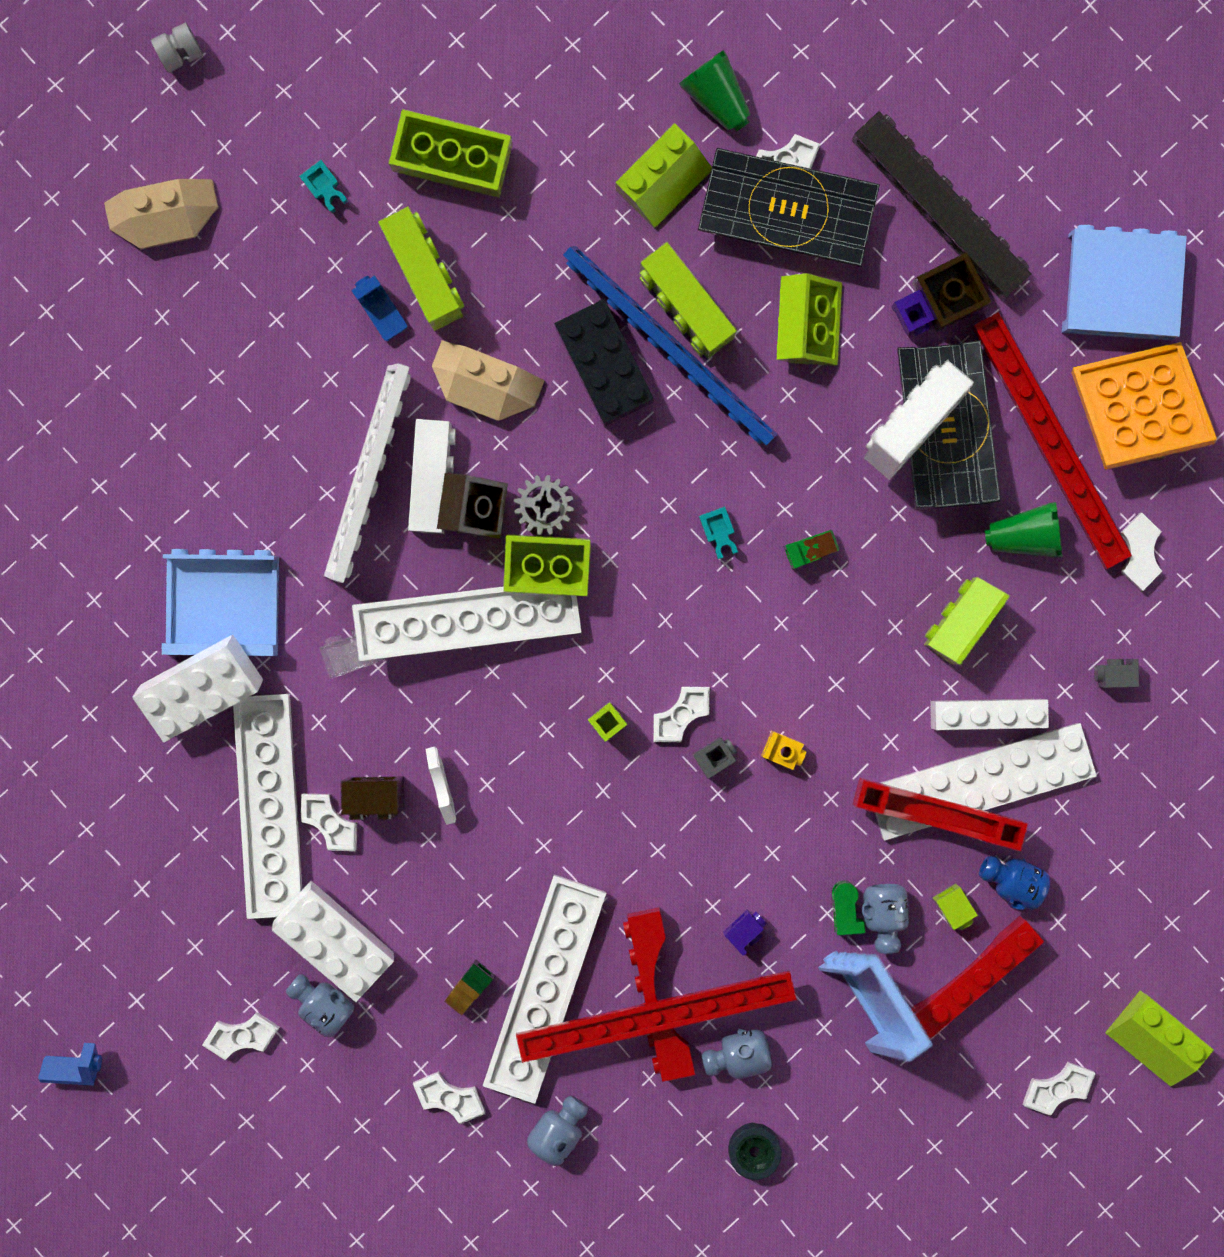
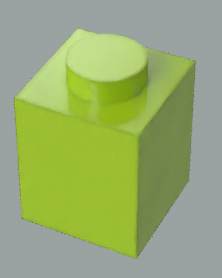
[588,702,627,742]
[932,884,978,930]

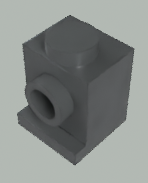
[1094,659,1139,688]
[692,736,737,779]

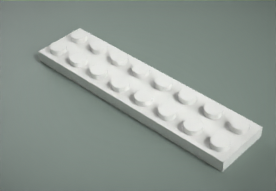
[324,364,411,583]
[352,586,581,661]
[233,694,302,919]
[875,723,1097,841]
[483,874,606,1104]

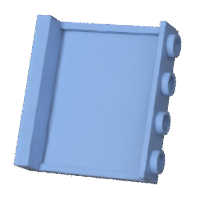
[1062,225,1187,341]
[162,549,279,656]
[818,951,932,1061]

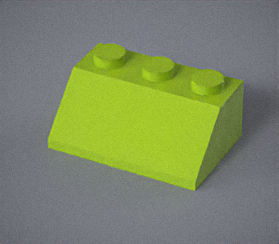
[615,123,712,229]
[776,273,842,365]
[503,534,591,596]
[924,577,1010,665]
[1105,991,1214,1087]

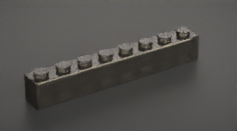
[851,111,1031,301]

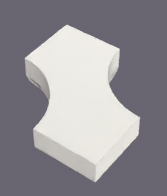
[756,134,820,169]
[1121,513,1162,591]
[653,687,709,742]
[426,747,456,825]
[301,793,357,851]
[202,1012,280,1060]
[1023,1062,1095,1116]
[413,1071,486,1124]

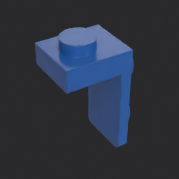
[351,275,408,341]
[38,1043,102,1086]

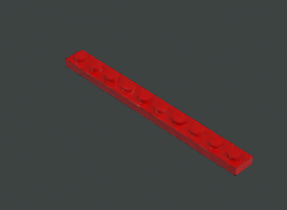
[972,312,1132,569]
[516,971,797,1063]

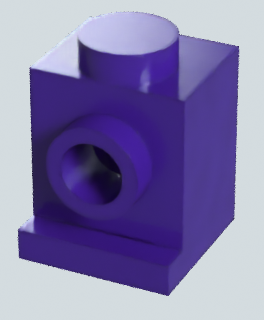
[891,290,935,337]
[723,909,767,956]

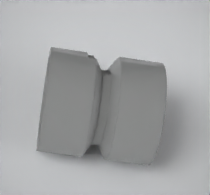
[151,22,203,73]

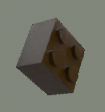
[912,252,992,332]
[437,473,508,539]
[341,776,404,820]

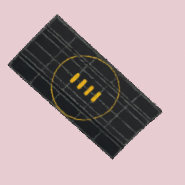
[698,148,880,267]
[897,340,1001,509]

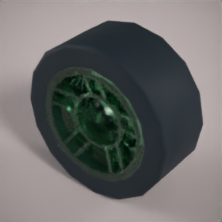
[728,1122,782,1180]

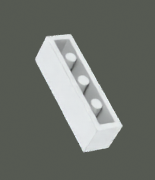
[408,419,456,534]
[931,699,1049,730]

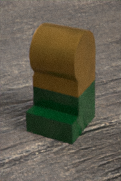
[444,959,495,1016]

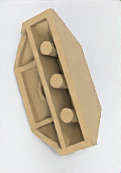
[104,179,219,249]
[432,341,545,421]

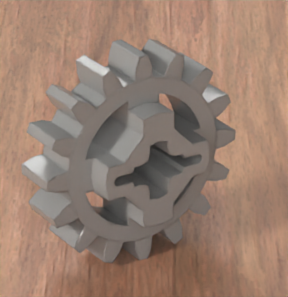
[514,475,574,535]

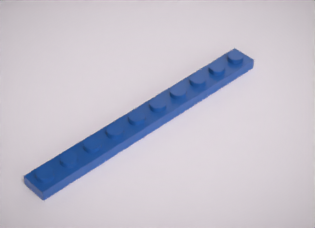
[563,246,777,445]

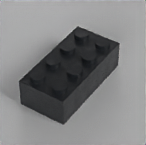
[554,299,654,427]

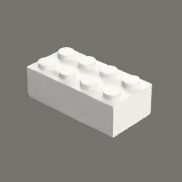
[864,361,973,480]
[132,634,263,743]
[272,881,394,1002]

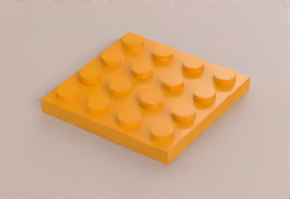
[1071,342,1217,470]

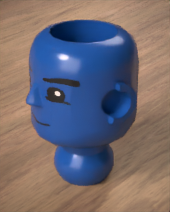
[979,856,1051,911]

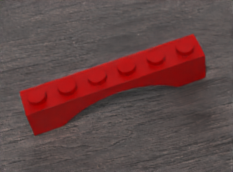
[853,777,1028,851]
[623,907,695,1082]
[910,916,1044,1040]

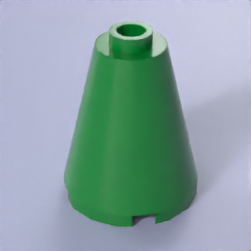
[678,50,751,132]
[985,502,1063,558]

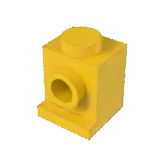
[761,730,806,770]

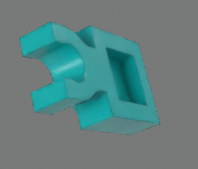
[299,160,348,214]
[699,507,738,559]

